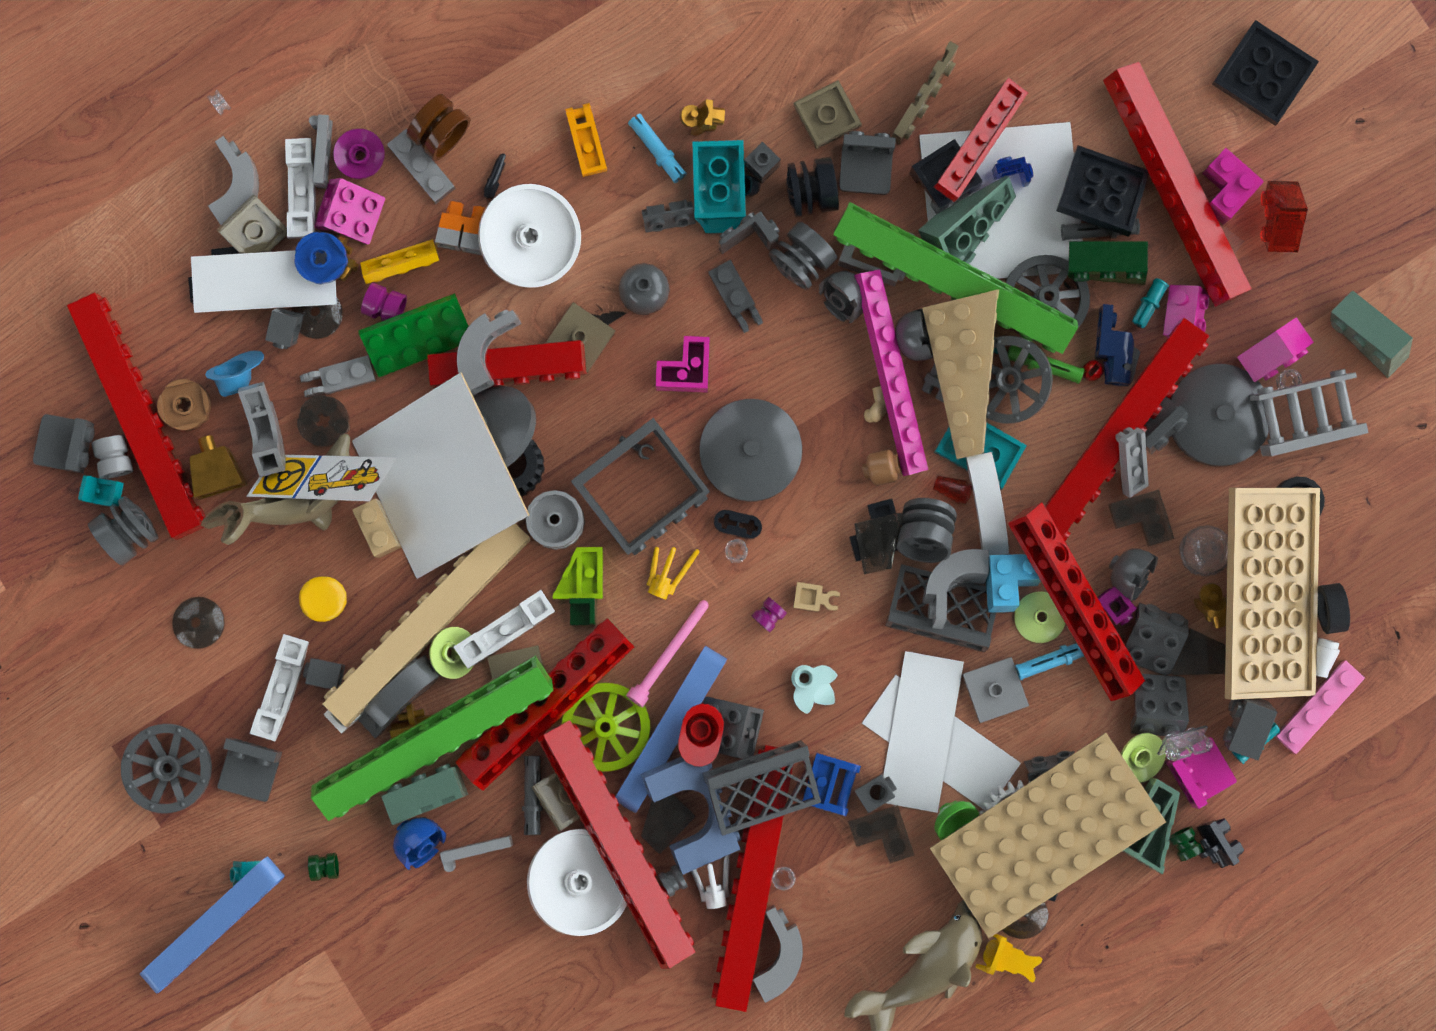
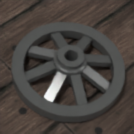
[1005,255,1090,342]
[986,336,1053,424]
[121,724,212,813]

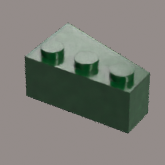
[1068,241,1148,285]

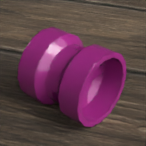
[751,596,787,633]

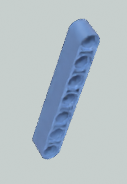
[615,646,727,814]
[139,856,285,994]

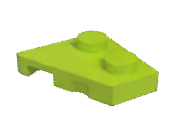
[553,547,603,599]

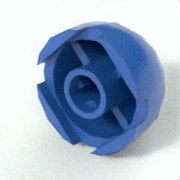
[393,817,446,870]

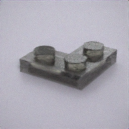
[1108,490,1175,547]
[848,805,914,863]

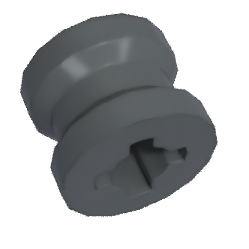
[657,864,688,897]

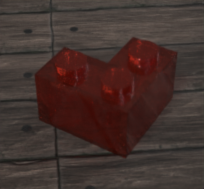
[1260,181,1308,253]

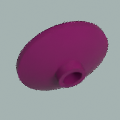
[333,129,385,179]

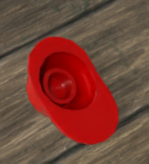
[678,704,724,767]

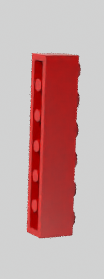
[428,340,587,388]

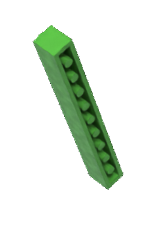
[833,202,1078,354]
[311,656,554,821]

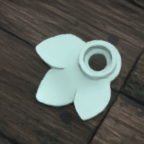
[791,665,838,714]

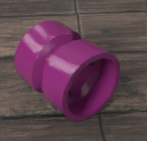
[361,283,407,321]

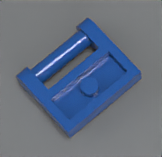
[802,753,861,816]

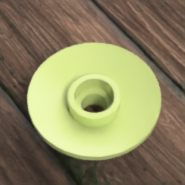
[1014,592,1065,643]
[429,627,473,679]
[1121,733,1166,783]

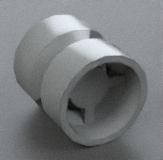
[91,435,133,479]

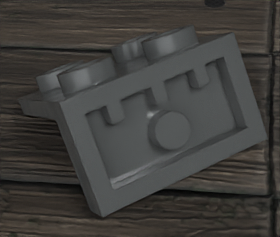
[704,697,764,759]
[217,738,283,802]

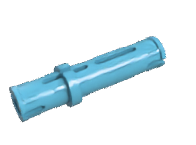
[628,114,687,183]
[1015,643,1084,680]

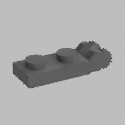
[708,260,763,333]

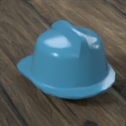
[205,350,264,397]

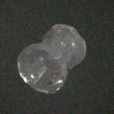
[725,539,748,563]

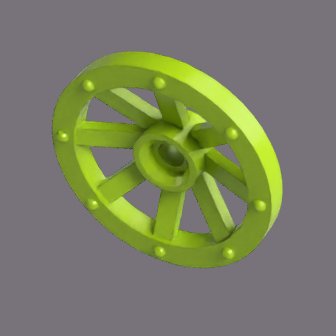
[562,683,650,771]

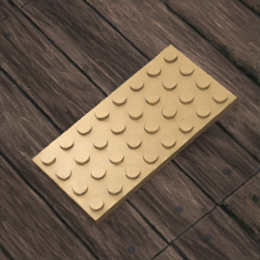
[1225,488,1320,700]
[930,733,1166,938]

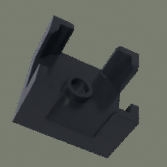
[909,139,983,214]

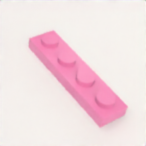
[1275,660,1365,754]

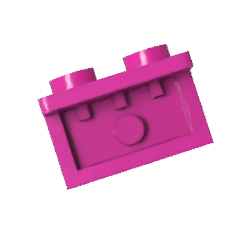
[1163,285,1209,337]

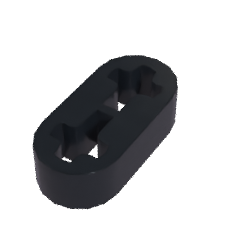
[714,510,762,539]

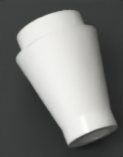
[1316,638,1340,678]

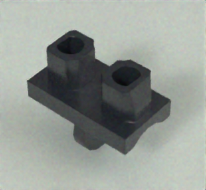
[1197,818,1244,868]

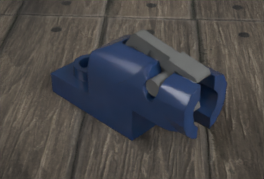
[1094,304,1140,387]

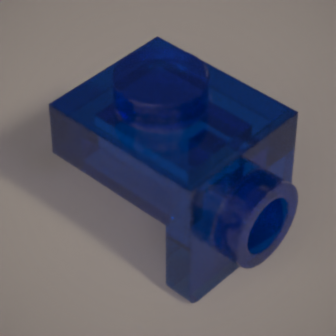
[992,156,1033,187]

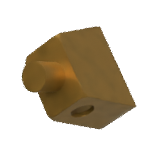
[189,435,247,500]

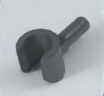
[619,436,654,460]

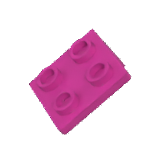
[315,178,385,245]
[1166,737,1237,809]

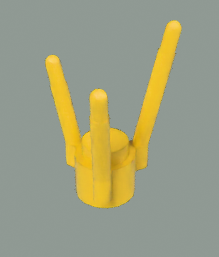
[646,547,700,599]

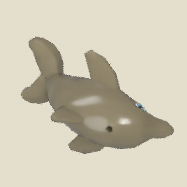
[201,434,350,545]
[844,900,982,1031]

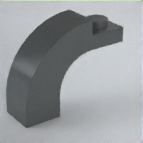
[358,655,441,739]

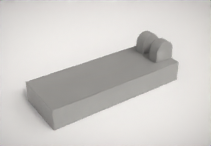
[309,114,333,189]
[1115,427,1149,498]
[440,835,514,872]

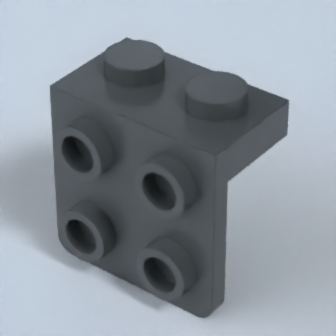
[839,131,896,195]
[718,211,780,254]
[1144,396,1189,454]
[33,414,95,474]
[1125,603,1189,675]
[1130,674,1189,738]

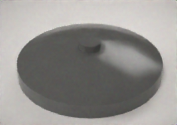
[1170,364,1269,467]
[473,386,536,467]
[700,399,802,502]

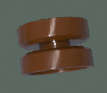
[406,94,471,161]

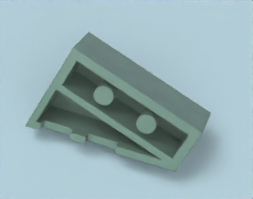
[1330,290,1413,378]
[381,763,469,825]
[1123,778,1180,874]

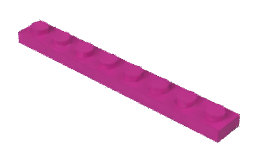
[854,269,929,476]

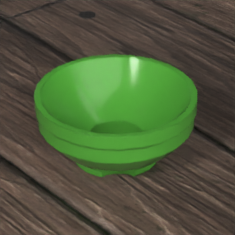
[934,801,979,840]

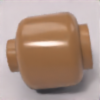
[862,449,902,486]

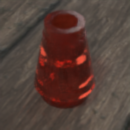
[933,475,972,504]

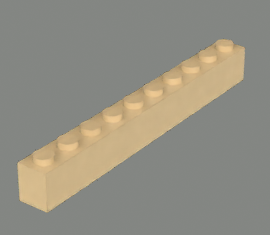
[323,524,530,728]

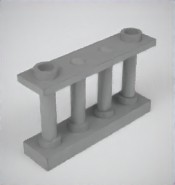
[1249,369,1369,456]

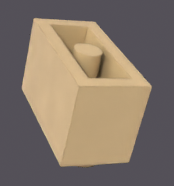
[352,499,402,558]

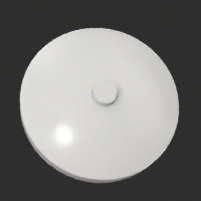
[478,184,581,288]
[527,829,627,936]

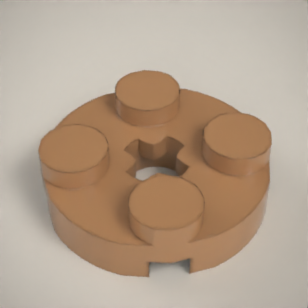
[157,379,211,431]

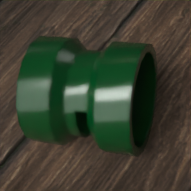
[1169,826,1204,862]
[308,852,339,881]

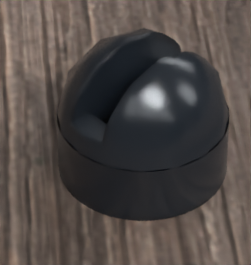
[745,175,761,197]

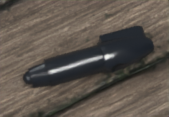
[484,153,506,199]

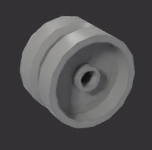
[526,490,585,550]

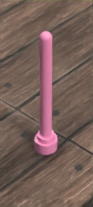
[626,600,709,708]

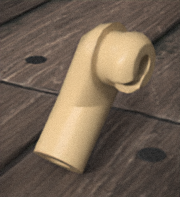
[864,386,887,423]

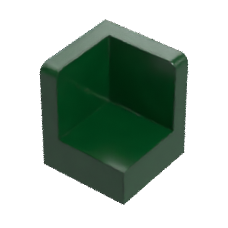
[569,598,597,625]

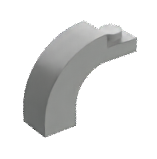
[208,136,259,225]
[457,310,522,396]
[238,382,286,477]
[922,549,989,629]
[753,905,803,1003]

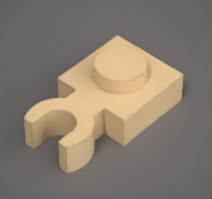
[793,582,840,612]

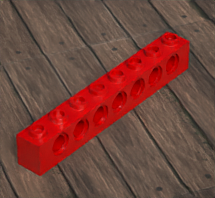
[1008,502,1145,701]
[455,618,634,791]

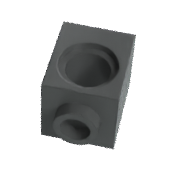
[744,142,781,184]
[265,308,304,349]
[303,658,346,689]
[855,774,897,813]

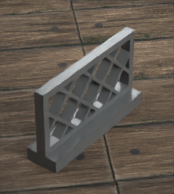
[885,564,996,652]
[702,740,821,836]

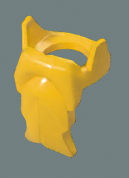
[975,934,1043,982]

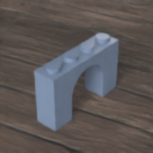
[640,757,741,875]

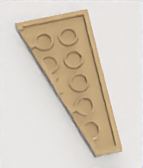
[922,289,999,459]

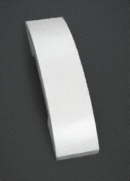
[285,138,316,239]
[966,452,1009,556]
[454,590,555,669]
[250,634,309,741]

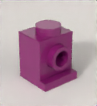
[1097,586,1137,626]

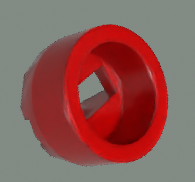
[1082,360,1103,382]

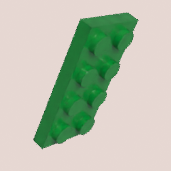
[359,293,469,377]

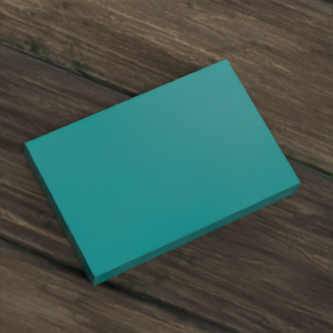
[934,423,1027,490]

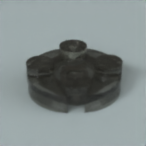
[297,395,350,447]

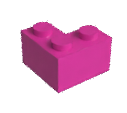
[1202,148,1264,225]
[1237,317,1314,382]
[656,336,710,393]

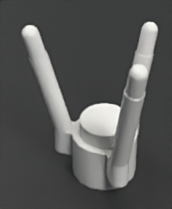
[691,854,730,909]

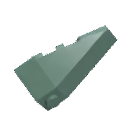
[918,176,1016,264]

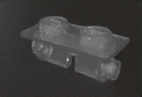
[1157,725,1213,761]

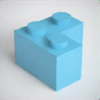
[986,554,1041,613]

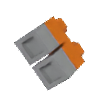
[435,201,485,255]

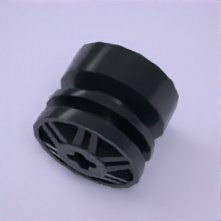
[786,157,839,217]

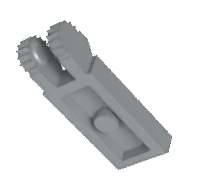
[300,355,376,398]

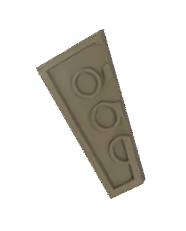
[892,41,959,144]

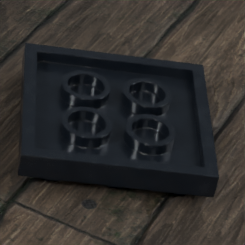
[1212,20,1319,126]
[1056,145,1149,237]

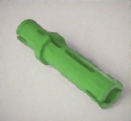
[1007,345,1084,384]

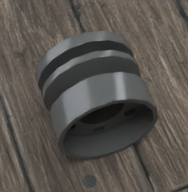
[769,221,837,290]
[88,496,158,566]
[896,498,957,563]

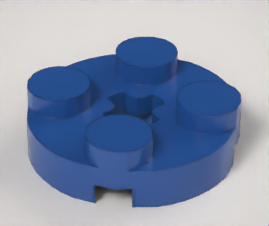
[294,232,348,285]

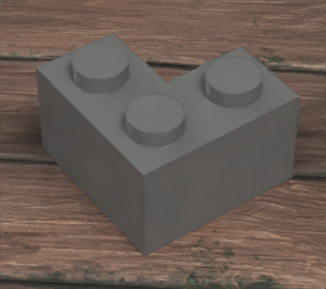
[1223,698,1278,760]

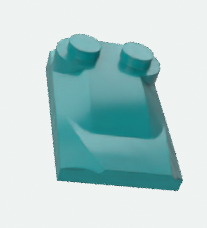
[692,140,746,233]

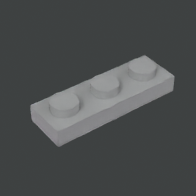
[387,128,456,204]

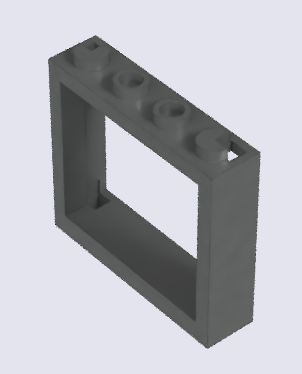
[571,418,710,555]

